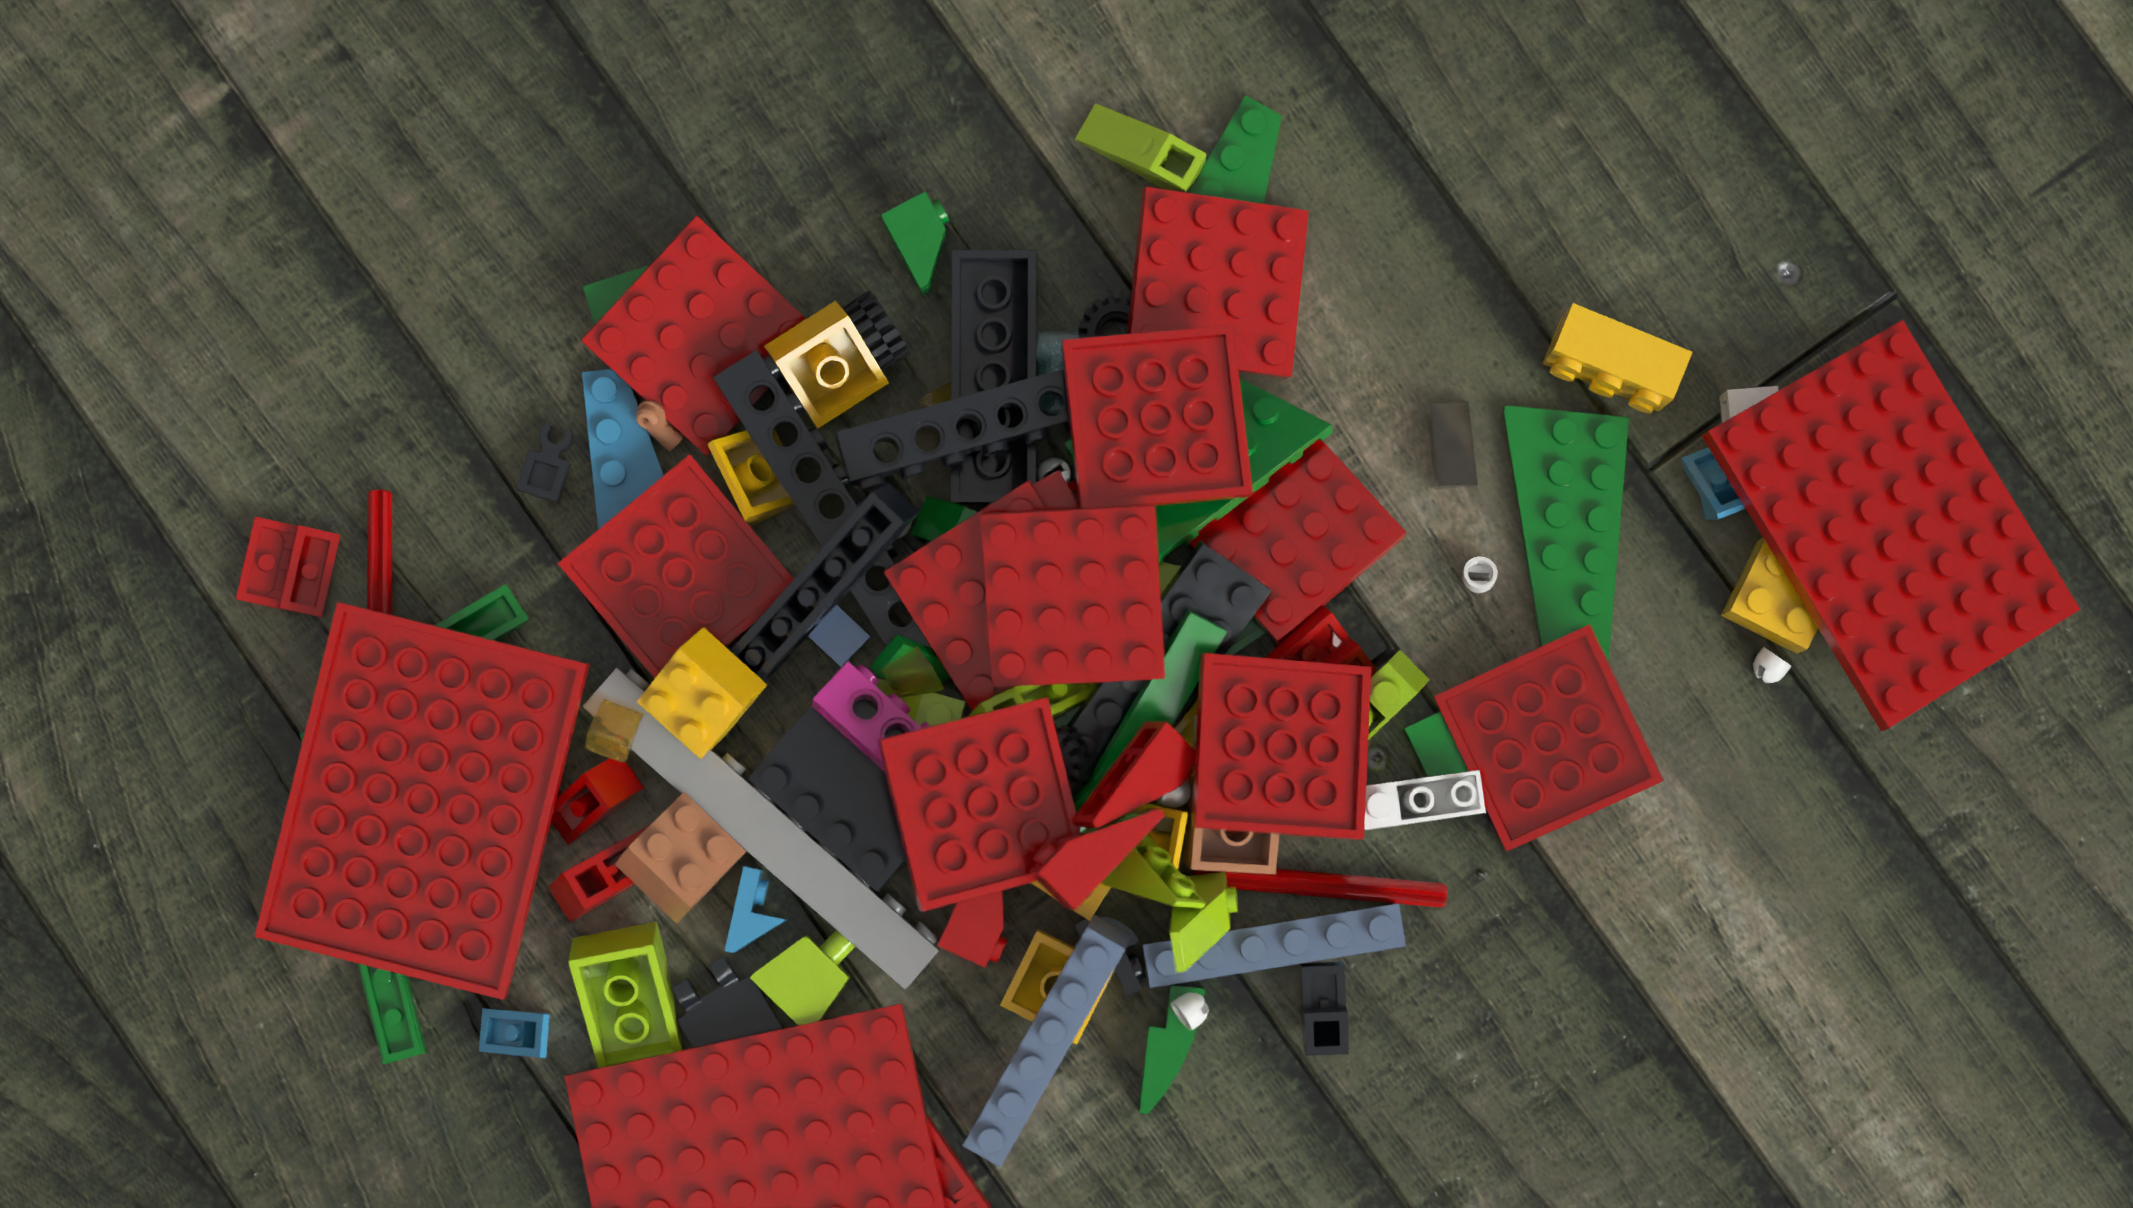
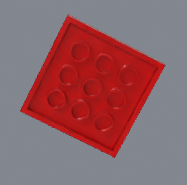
[1127,187,1309,379]
[580,216,806,456]
[1061,325,1253,508]
[1187,439,1406,645]
[557,454,794,678]
[884,479,1049,711]
[980,504,1166,687]
[1434,624,1664,852]
[1191,653,1371,840]
[877,697,1080,912]

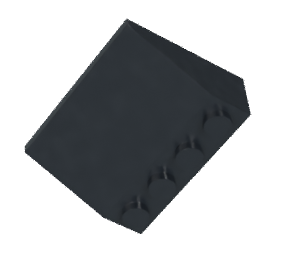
[748,700,907,892]

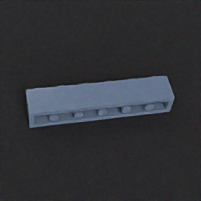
[1142,904,1406,988]
[963,914,1131,1167]

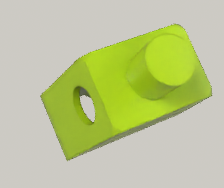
[750,930,856,1025]

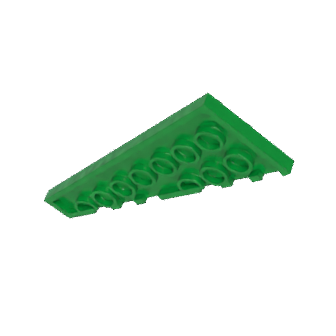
[1502,405,1629,662]

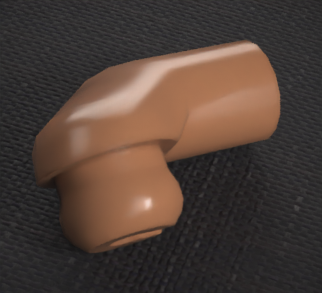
[635,400,683,452]

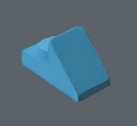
[1682,447,1746,520]
[725,866,787,953]
[479,1008,550,1058]

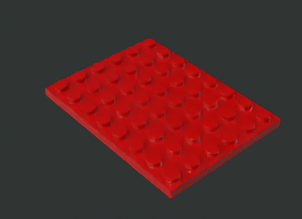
[1702,320,2080,732]
[254,602,590,1000]
[564,1003,946,1208]

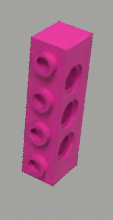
[812,662,930,772]

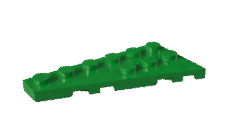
[1156,378,1333,565]

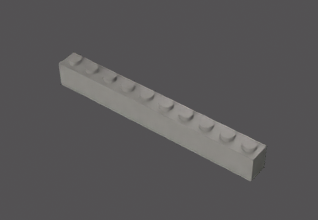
[582,668,940,989]

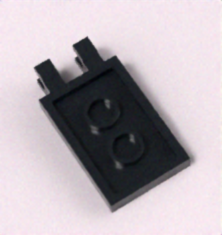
[671,955,784,1047]

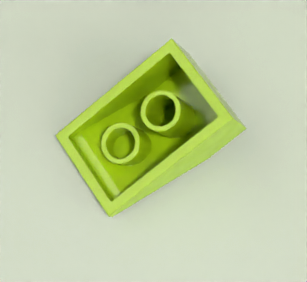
[568,921,684,1068]

